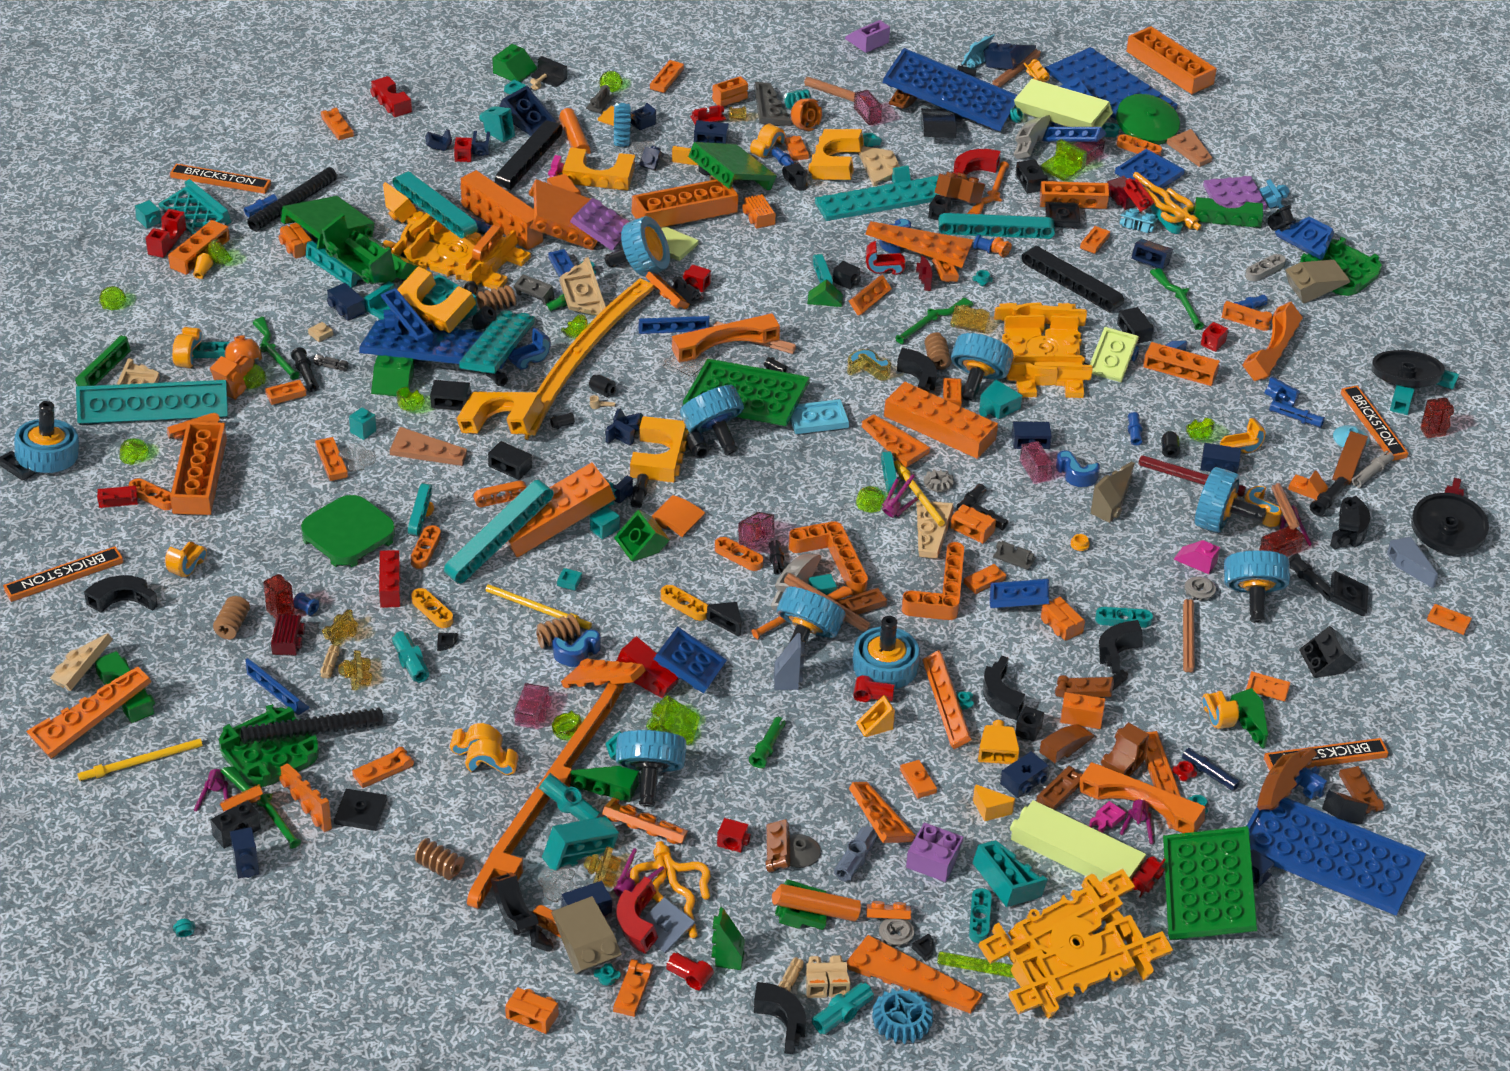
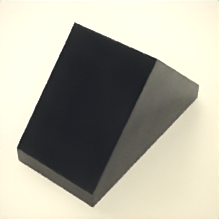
[707,602,742,637]
[1322,789,1369,824]

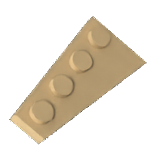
[916,501,954,558]

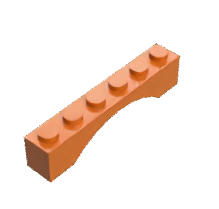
[1242,302,1303,381]
[672,313,780,363]
[1080,762,1205,833]

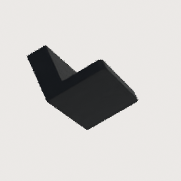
[531,56,567,87]

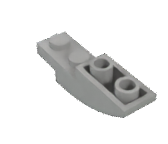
[1014,115,1051,159]
[771,554,822,611]

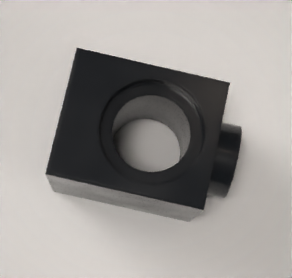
[928,194,952,220]
[1015,706,1044,742]

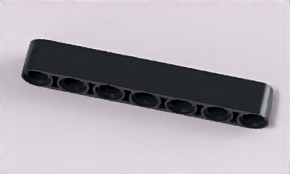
[495,120,563,190]
[1021,246,1124,312]

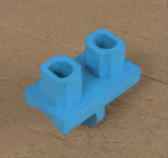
[1259,179,1289,209]

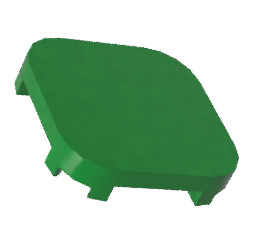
[1300,237,1382,296]
[301,495,395,568]
[218,704,319,787]

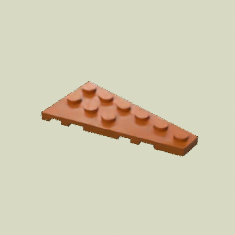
[865,221,973,268]

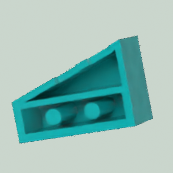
[542,816,619,874]
[972,840,1048,907]

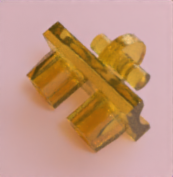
[322,609,359,646]
[338,650,372,690]
[584,846,621,888]

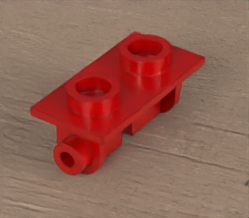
[690,105,726,125]
[1123,178,1155,212]
[97,486,138,508]
[1131,856,1166,898]

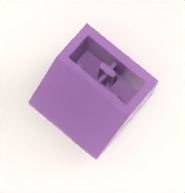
[845,20,890,53]
[906,822,964,882]

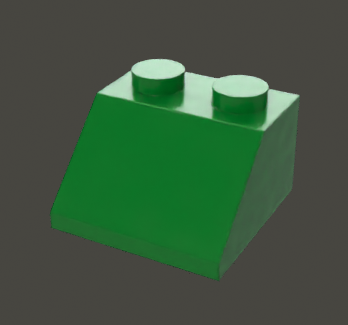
[492,44,537,82]
[371,355,414,398]
[614,510,670,562]

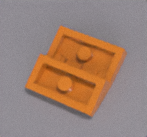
[652,495,705,537]

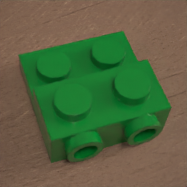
[775,879,826,930]

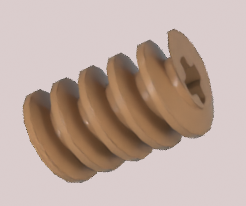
[477,285,516,311]
[924,332,951,370]
[213,596,250,640]
[536,614,581,649]
[415,838,465,880]

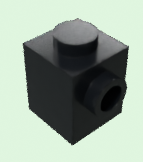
[833,261,861,290]

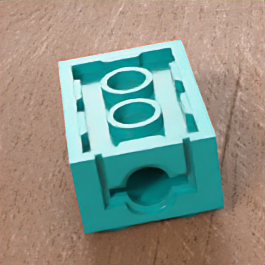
[421,274,477,325]

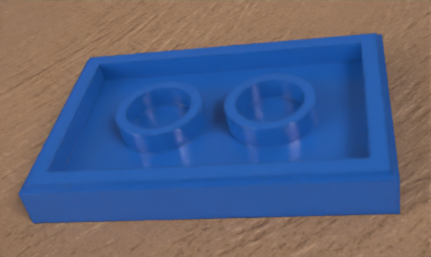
[990,579,1050,608]

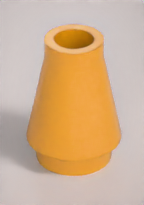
[193,253,213,279]

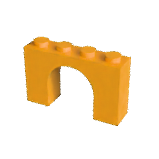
[808,129,864,180]
[562,147,635,191]
[397,266,476,333]
[456,392,543,434]
[630,416,689,483]

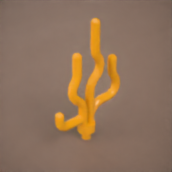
[1133,172,1202,231]
[630,841,711,939]

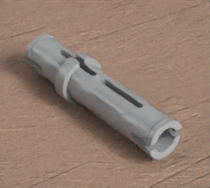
[1351,451,1394,488]

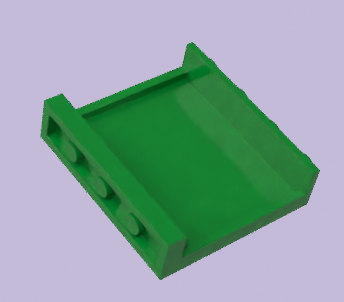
[688,142,777,190]
[281,196,375,249]

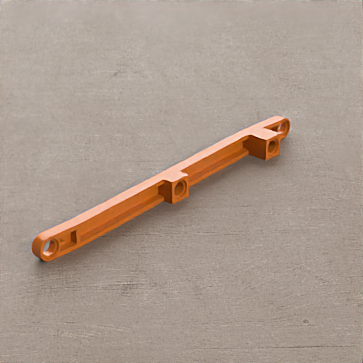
[467,681,625,909]

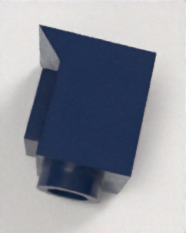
[631,103,656,131]
[472,131,491,156]
[1251,849,1274,889]

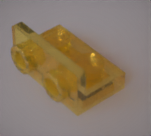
[950,305,990,334]

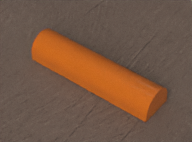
[559,108,590,154]
[772,884,861,921]

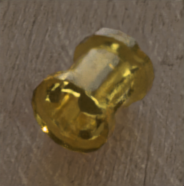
[728,106,746,121]

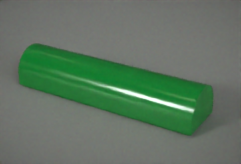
[75,335,131,386]

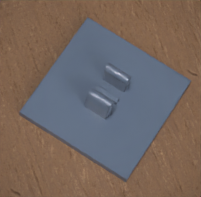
[643,897,695,953]

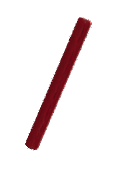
[1138,455,1246,497]

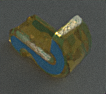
[847,349,891,381]

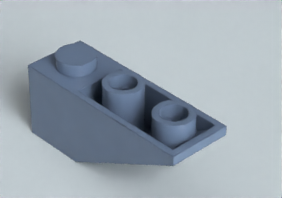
[1387,536,1438,588]
[774,633,805,690]

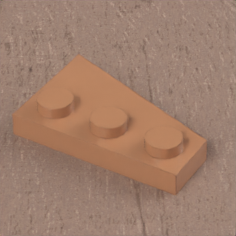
[1167,129,1212,167]

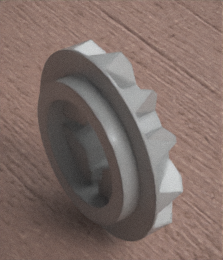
[924,469,953,492]
[1184,577,1216,601]
[879,918,914,947]

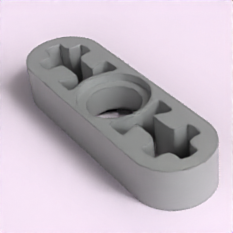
[1245,254,1286,282]

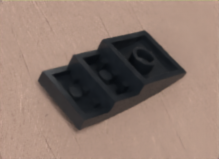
[921,108,957,138]

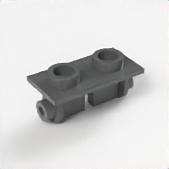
[586,85,614,113]
[993,541,1036,570]

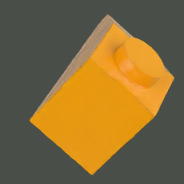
[383,182,417,223]

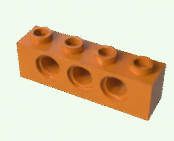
[1040,181,1109,209]
[168,220,230,275]
[1143,342,1220,386]

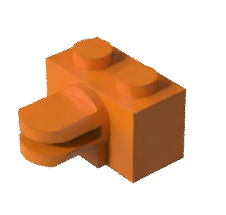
[210,354,253,400]

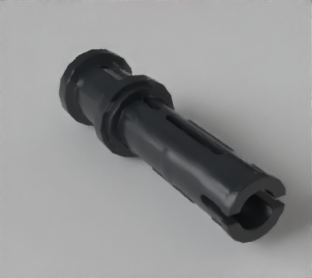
[291,347,319,392]
[1310,477,1348,516]
[1289,553,1330,601]

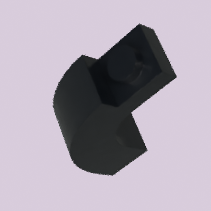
[897,348,937,393]
[1330,495,1370,550]
[84,575,158,613]
[1099,620,1143,674]
[983,655,1025,720]
[491,872,539,935]
[754,982,806,1054]

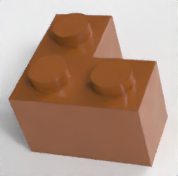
[934,171,985,204]
[1101,722,1149,777]

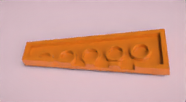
[26,666,151,759]
[846,935,983,1014]

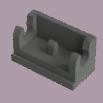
[514,274,555,306]

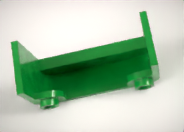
[322,214,397,285]

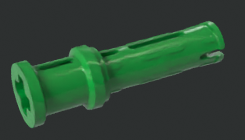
[749,717,786,769]

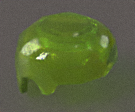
[599,71,623,92]
[208,239,233,265]
[99,286,126,310]
[561,314,588,338]
[243,364,266,389]
[396,387,425,412]
[1186,417,1215,441]
[119,438,149,465]
[856,486,885,513]
[552,710,582,740]

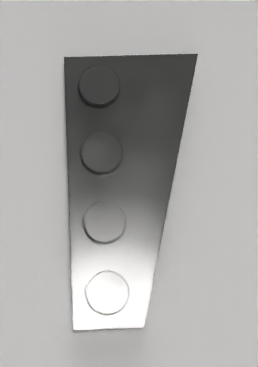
[754,82,792,126]

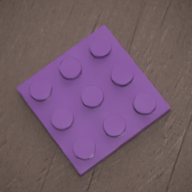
[1203,176,1267,210]
[570,198,629,251]

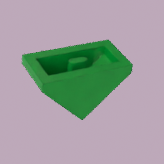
[807,279,843,307]

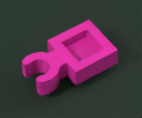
[548,155,564,178]
[1089,801,1126,833]

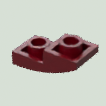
[916,256,932,291]

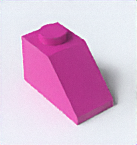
[1174,540,1220,574]

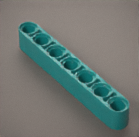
[392,171,478,239]
[938,213,1055,239]
[444,480,554,584]

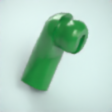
[546,294,568,312]

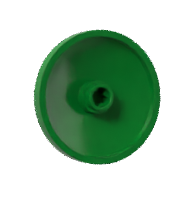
[1116,94,1180,145]

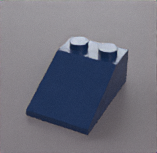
[983,42,1036,69]
[499,86,557,136]

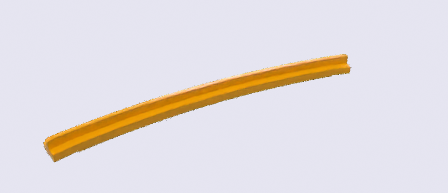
[525,278,654,440]

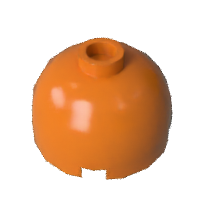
[791,98,822,131]
[225,335,262,363]

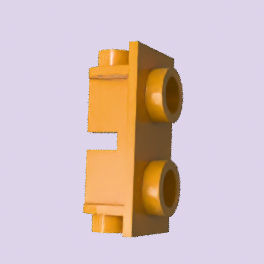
[1024,59,1050,82]

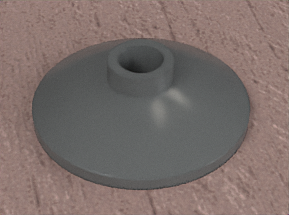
[790,834,821,868]

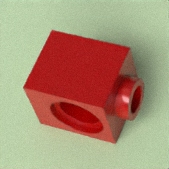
[454,137,472,162]
[683,264,711,293]
[1200,322,1228,352]
[717,818,751,853]

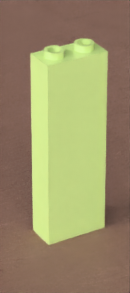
[1014,79,1113,127]
[1010,800,1146,881]

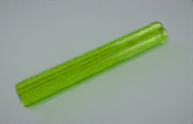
[937,951,1014,978]

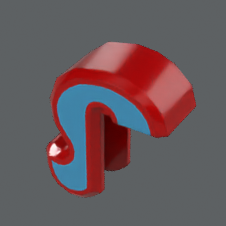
[866,241,905,275]

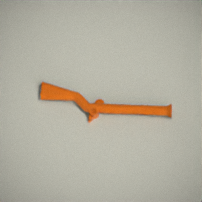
[967,161,1009,214]
[751,586,853,640]

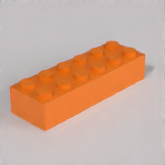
[1126,26,1217,94]
[460,170,543,250]
[631,179,739,227]
[884,381,998,459]
[170,422,227,515]
[506,462,615,557]

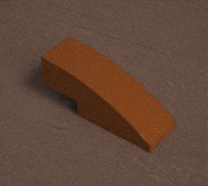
[1332,431,1368,485]
[1039,724,1094,763]

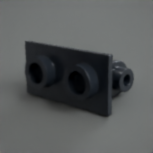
[672,276,704,306]

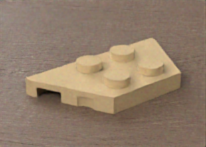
[858,146,900,187]
[559,257,606,316]
[116,358,160,385]
[50,633,113,691]

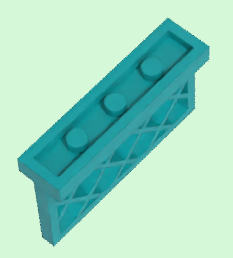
[158,179,232,235]
[306,241,362,288]

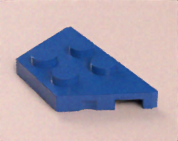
[1275,216,1334,260]

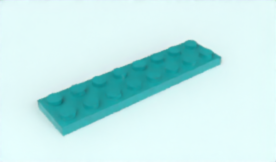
[815,176,951,221]
[459,310,535,374]
[76,380,228,424]

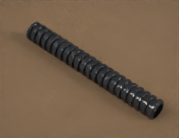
[247,167,337,231]
[241,707,383,745]

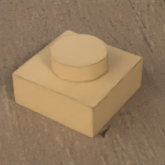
[308,322,333,342]

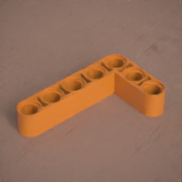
[788,521,868,596]
[901,542,964,620]

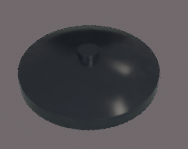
[1371,350,1445,387]
[1411,493,1489,554]

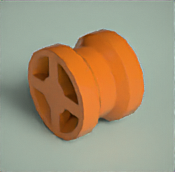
[991,237,1012,258]

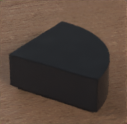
[437,633,458,651]
[529,925,554,952]
[911,934,934,962]

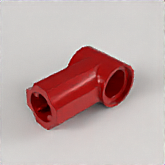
[853,676,895,702]
[666,953,714,991]

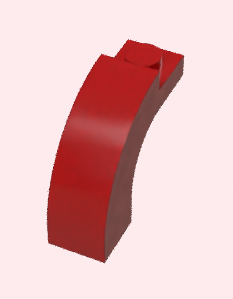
[953,149,1001,175]
[616,877,658,954]

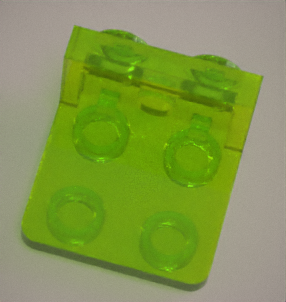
[1041,139,1087,181]
[646,695,700,745]

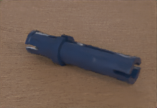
[1182,747,1240,792]

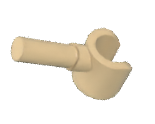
[530,74,547,91]
[589,395,615,409]

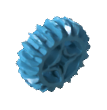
[614,103,631,147]
[872,987,933,1045]

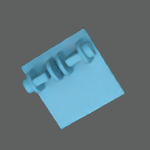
[962,34,995,68]
[1120,208,1159,233]

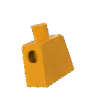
[978,720,1019,764]

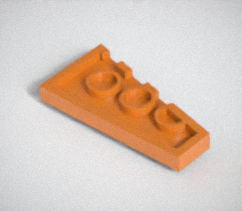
[861,414,930,468]
[561,658,646,688]
[280,763,332,833]
[849,782,916,843]
[602,797,688,844]

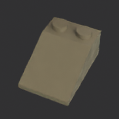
[1285,260,1350,304]
[551,896,622,974]

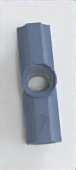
[834,826,878,882]

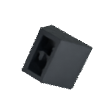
[1299,626,1357,678]

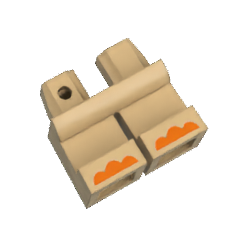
[806,955,850,998]

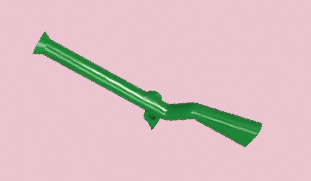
[1150,268,1204,330]
[895,298,973,344]
[253,317,300,380]
[221,766,301,849]

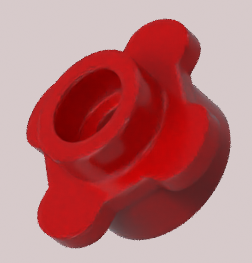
[1172,761,1197,782]

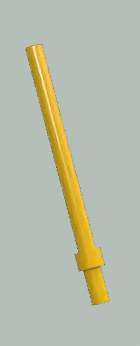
[894,460,945,527]
[486,584,592,630]
[77,738,203,781]

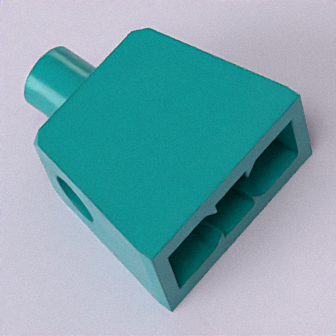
[479,106,515,143]
[979,380,1022,419]

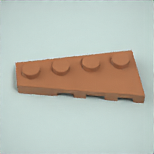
[390,427,467,466]

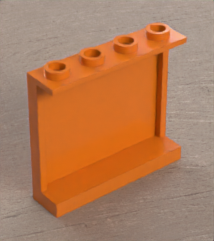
[529,179,598,250]

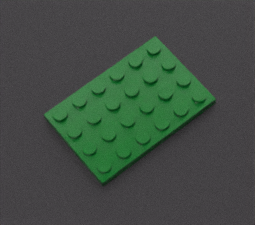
[683,359,810,426]
[1163,826,1258,940]

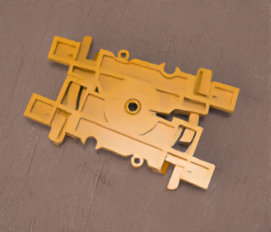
[383,210,531,290]
[994,302,1093,398]
[978,869,1173,1019]

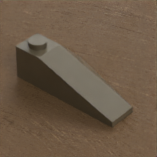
[1090,461,1135,523]

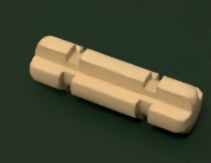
[320,645,340,679]
[778,957,804,992]

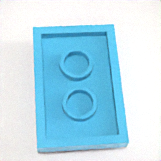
[790,399,849,434]

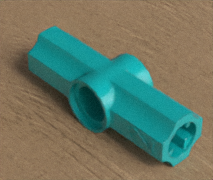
[392,631,430,683]
[539,773,600,821]
[812,983,874,1034]

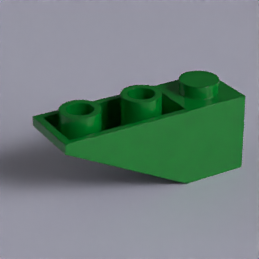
[1230,688,1268,749]
[571,766,639,802]
[711,907,745,970]

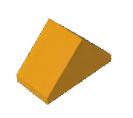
[856,695,895,737]
[973,784,1015,822]

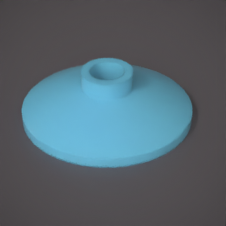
[1333,425,1370,447]

